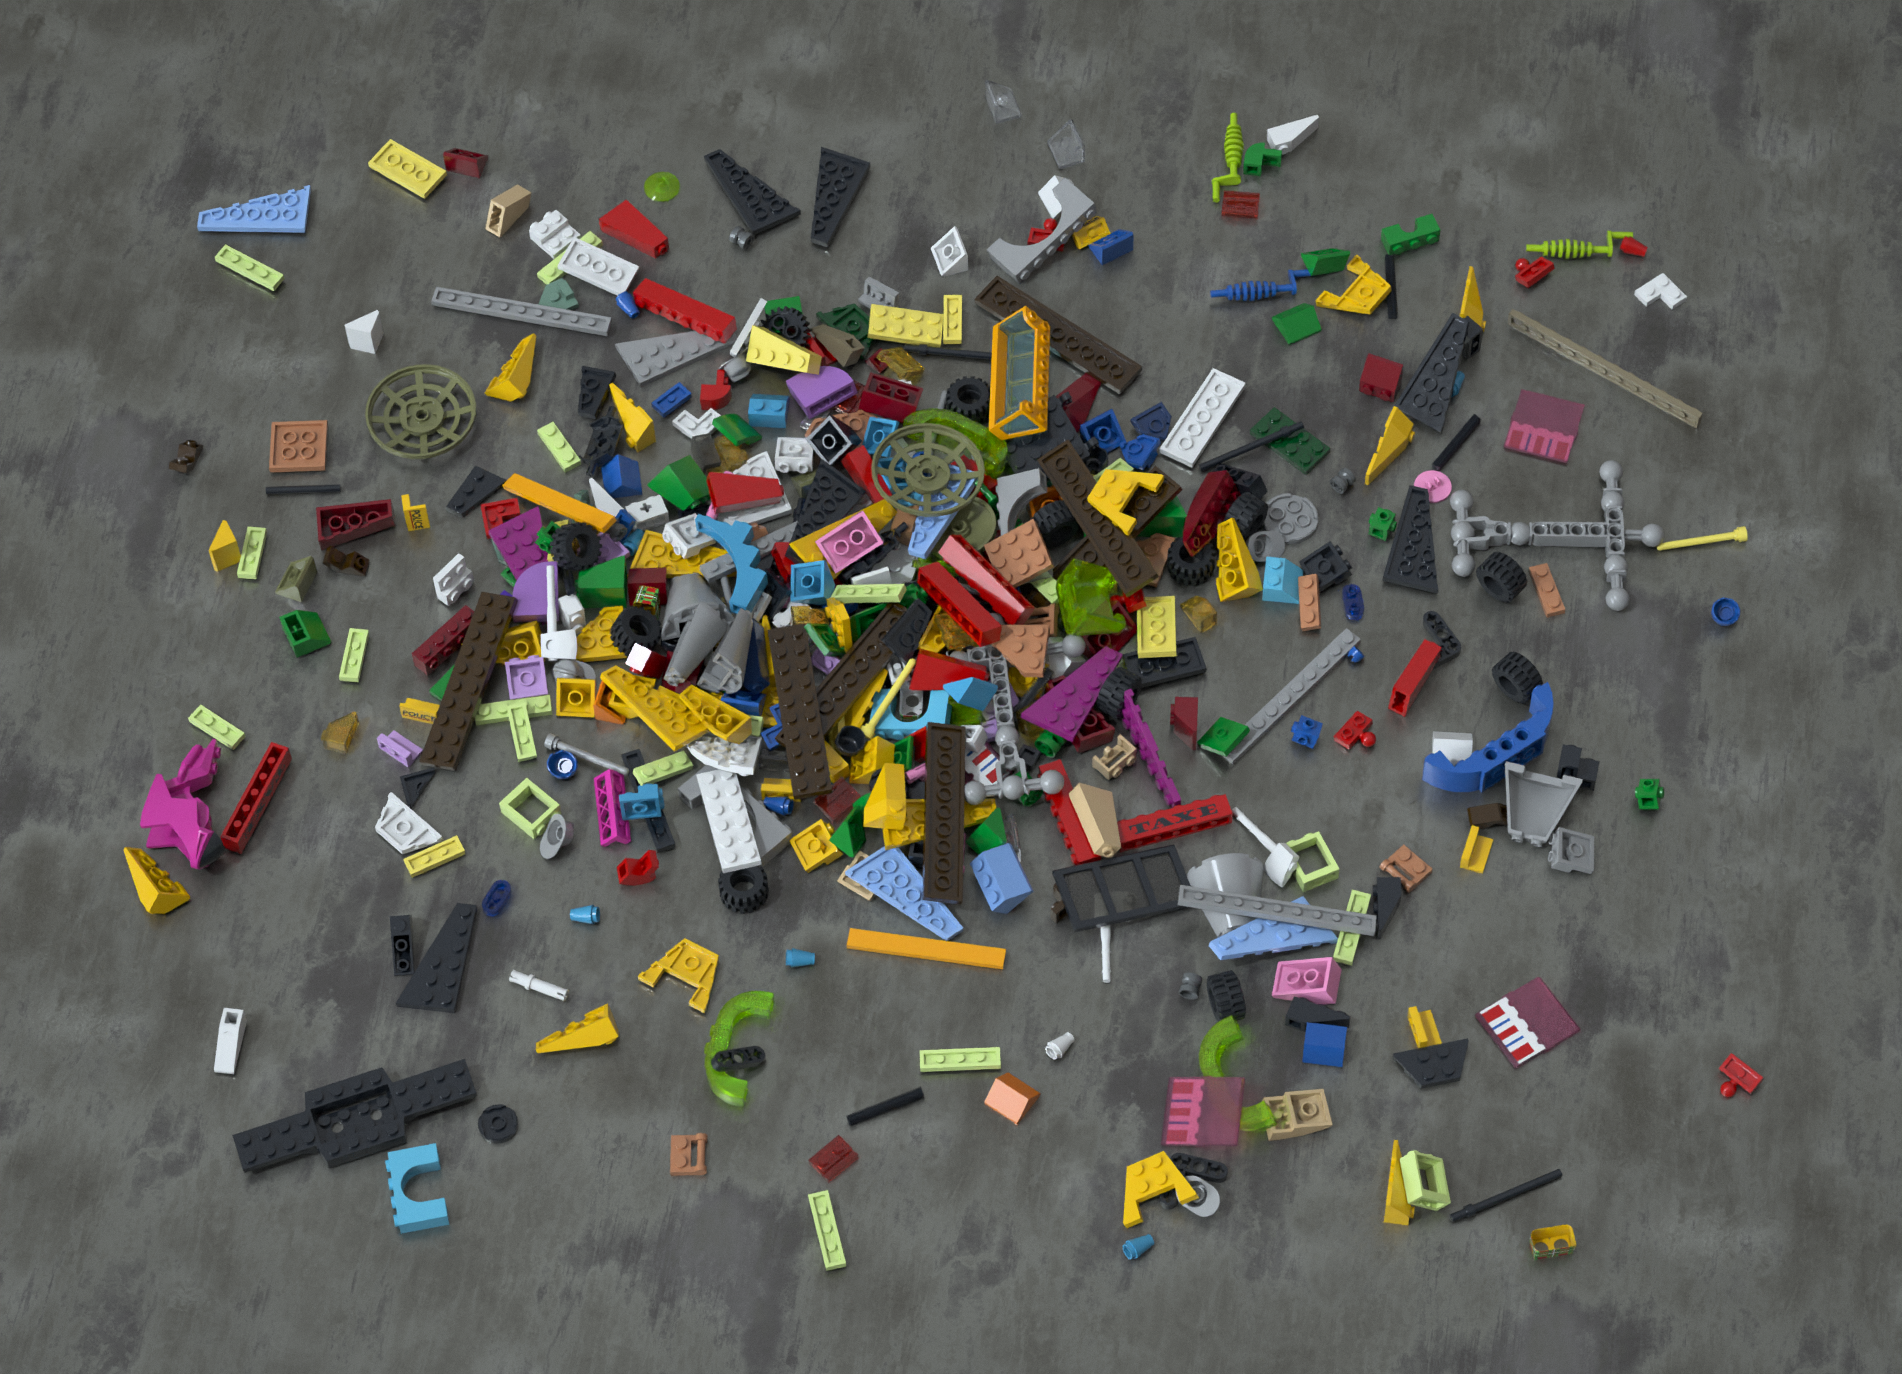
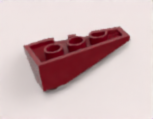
[1056,373,1101,434]

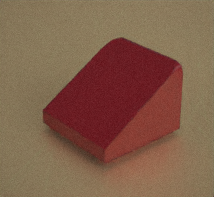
[865,348,893,374]

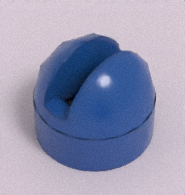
[1348,646,1365,663]

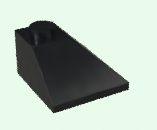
[806,415,863,466]

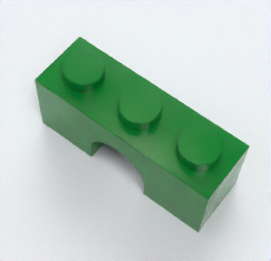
[1381,214,1441,255]

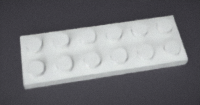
[1160,368,1246,467]
[696,769,761,873]

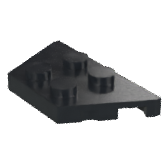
[1392,1038,1469,1089]

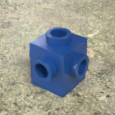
[1291,715,1323,749]

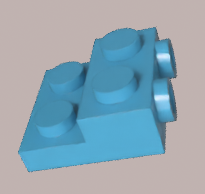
[619,783,665,820]

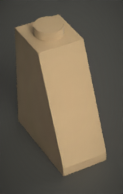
[486,184,531,237]

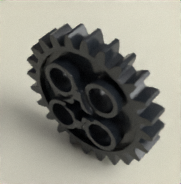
[760,306,812,347]

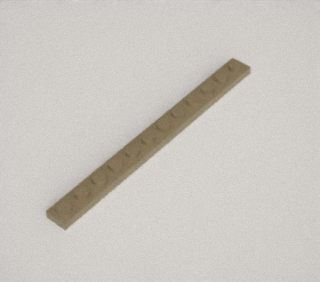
[1507,309,1703,428]

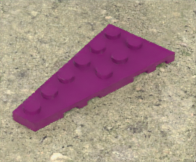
[489,506,548,626]
[1020,646,1123,742]
[1122,689,1181,808]

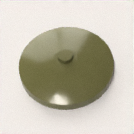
[931,495,997,559]

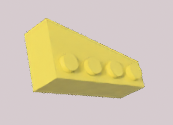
[746,325,822,375]

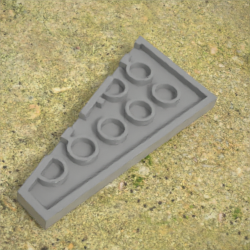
[615,331,738,387]

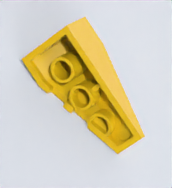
[1460,266,1486,332]
[844,669,888,728]
[863,763,906,830]
[124,847,190,914]
[536,1003,619,1053]
[1384,1140,1415,1225]

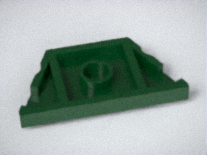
[816,303,874,360]

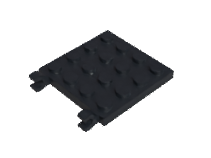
[990,392,1100,481]

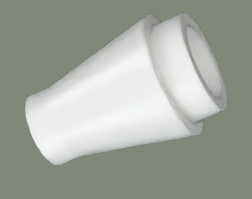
[1045,1032,1075,1060]

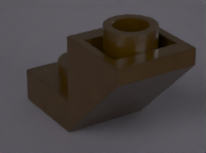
[169,440,203,473]
[322,546,369,577]
[1467,803,1508,830]
[1051,875,1070,924]

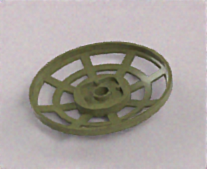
[365,364,476,459]
[871,423,985,517]

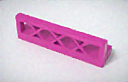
[594,769,631,847]

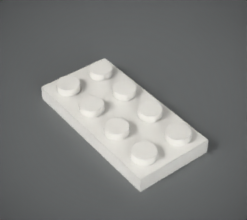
[558,237,639,296]

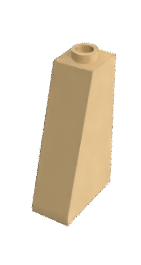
[1069,782,1121,858]

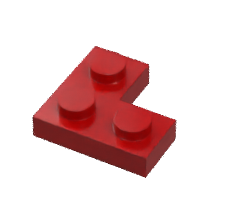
[480,498,520,539]

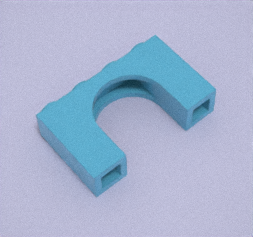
[870,689,953,740]
[385,1143,450,1234]

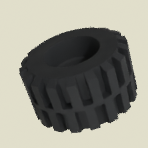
[946,376,990,427]
[1224,492,1268,542]
[1031,500,1080,549]
[550,522,602,571]
[1167,537,1215,586]
[1476,552,1528,603]
[610,606,662,657]
[1492,651,1543,704]
[1097,666,1142,720]
[718,865,769,914]
[1207,970,1246,1025]

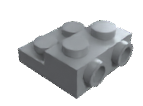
[1548,827,1594,874]

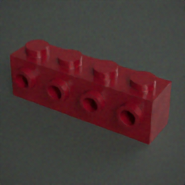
[412,605,474,676]

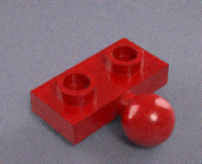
[1027,218,1065,252]
[1515,256,1555,288]
[1109,588,1147,613]
[1333,711,1376,750]
[1719,1053,1764,1097]

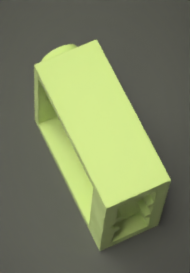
[499,778,561,839]
[1286,831,1339,892]
[1400,1150,1451,1211]

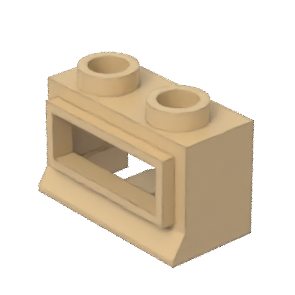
[1092,734,1137,780]

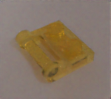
[877,347,925,380]

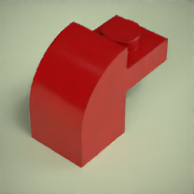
[700,369,732,410]
[617,850,659,886]

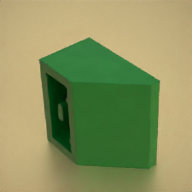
[279,610,332,658]

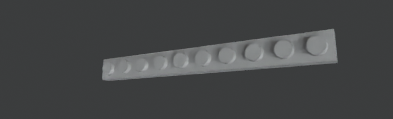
[431,287,612,336]
[700,493,873,583]
[1221,628,1361,764]
[1178,885,1376,936]

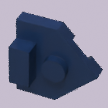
[1130,402,1172,442]

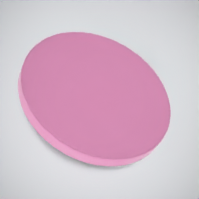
[1414,470,1452,503]

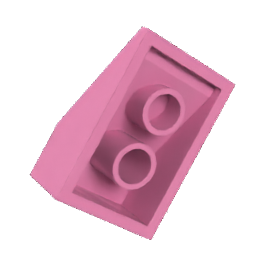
[815,511,883,574]
[1272,957,1342,1005]

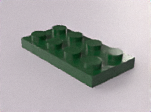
[1250,407,1331,475]

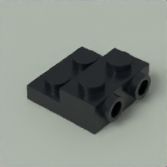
[1299,541,1353,593]

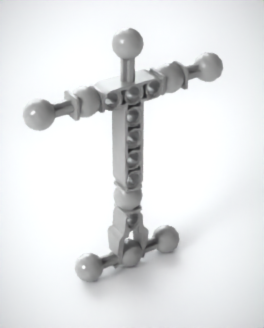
[1450,460,1665,611]
[910,613,1086,805]

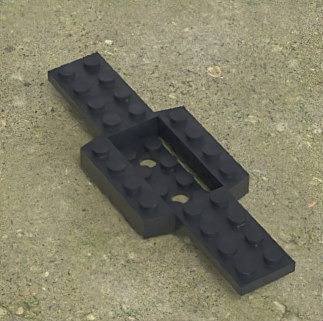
[232,1059,477,1173]

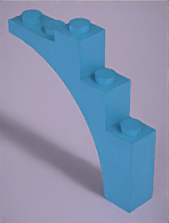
[695,514,768,614]

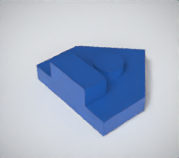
[1119,434,1161,470]

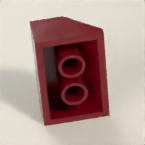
[858,372,923,425]
[1073,600,1137,659]

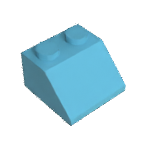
[1262,557,1303,604]

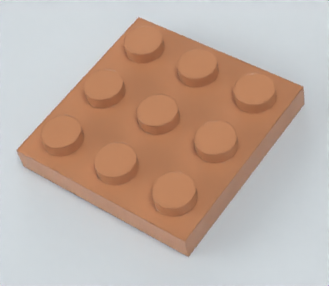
[269,420,328,472]
[984,519,1054,588]

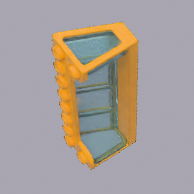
[989,306,1050,440]

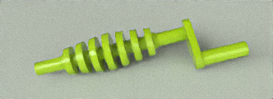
[1212,113,1244,203]
[1526,230,1633,259]

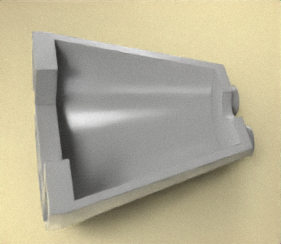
[661,573,735,641]
[663,601,728,686]
[696,608,753,694]
[1505,761,1583,847]
[1187,853,1264,937]

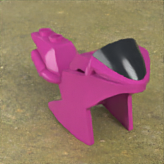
[140,739,226,870]

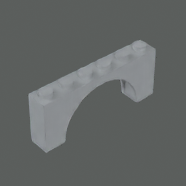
[987,178,1097,284]
[996,468,1053,584]
[678,765,792,867]

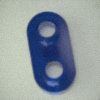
[1342,584,1364,620]
[482,880,512,916]

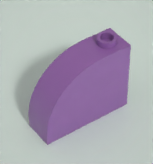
[786,366,857,419]
[512,561,559,623]

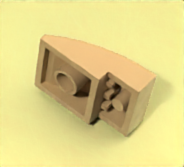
[1260,1089,1332,1141]

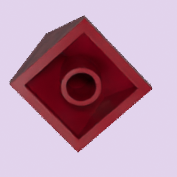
[443,148,489,178]
[628,567,667,606]

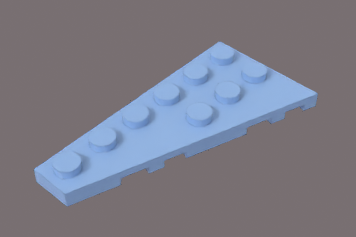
[197,185,311,233]
[908,464,978,560]
[845,846,963,941]
[1209,896,1338,960]

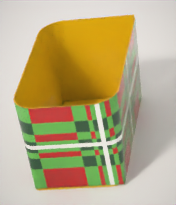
[633,586,661,620]
[1530,1224,1576,1260]

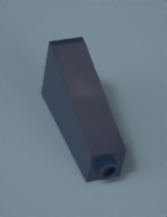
[743,618,770,695]

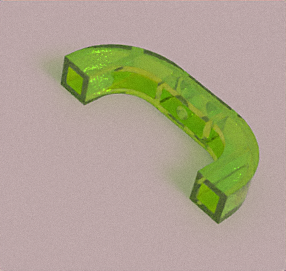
[903,408,1008,479]
[704,991,775,1107]
[1199,1015,1277,1132]

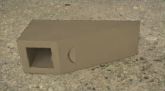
[811,324,865,367]

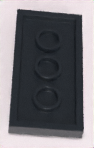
[1122,637,1207,688]

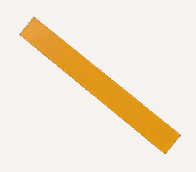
[502,473,617,533]
[847,928,1006,970]

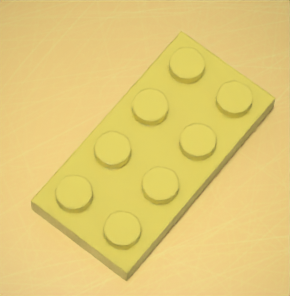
[368,139,447,199]
[868,304,944,347]
[1137,596,1176,658]

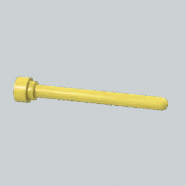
[1656,526,1748,551]
[860,658,916,740]

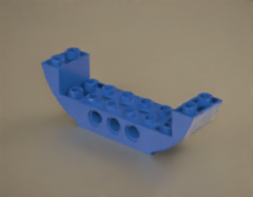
[1422,682,1554,793]

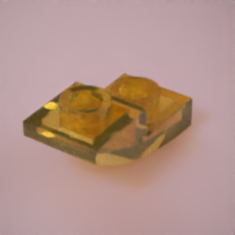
[790,606,829,625]

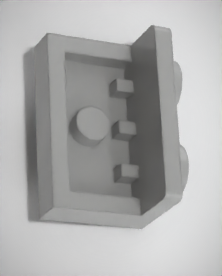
[858,277,899,309]

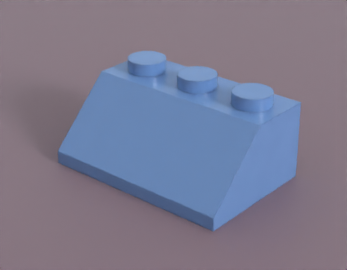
[970,843,1034,914]

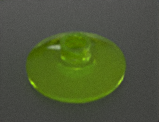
[644,172,680,202]

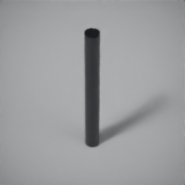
[266,484,341,494]

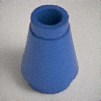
[616,291,640,319]
[763,797,794,816]

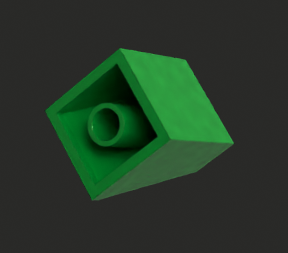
[647,455,711,511]
[1138,496,1187,538]
[575,556,628,608]

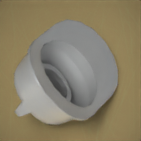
[718,347,751,382]
[1245,531,1285,562]
[551,659,596,685]
[540,814,574,859]
[1176,1176,1220,1217]

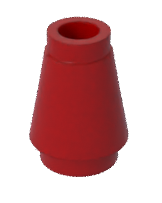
[1619,236,1648,257]

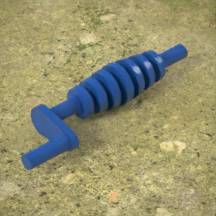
[1210,269,1311,301]

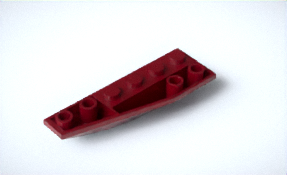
[1183,470,1241,557]

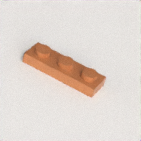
[1528,563,1565,618]
[1298,574,1321,631]

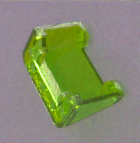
[1056,558,1126,636]

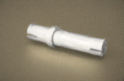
[509,970,569,1001]

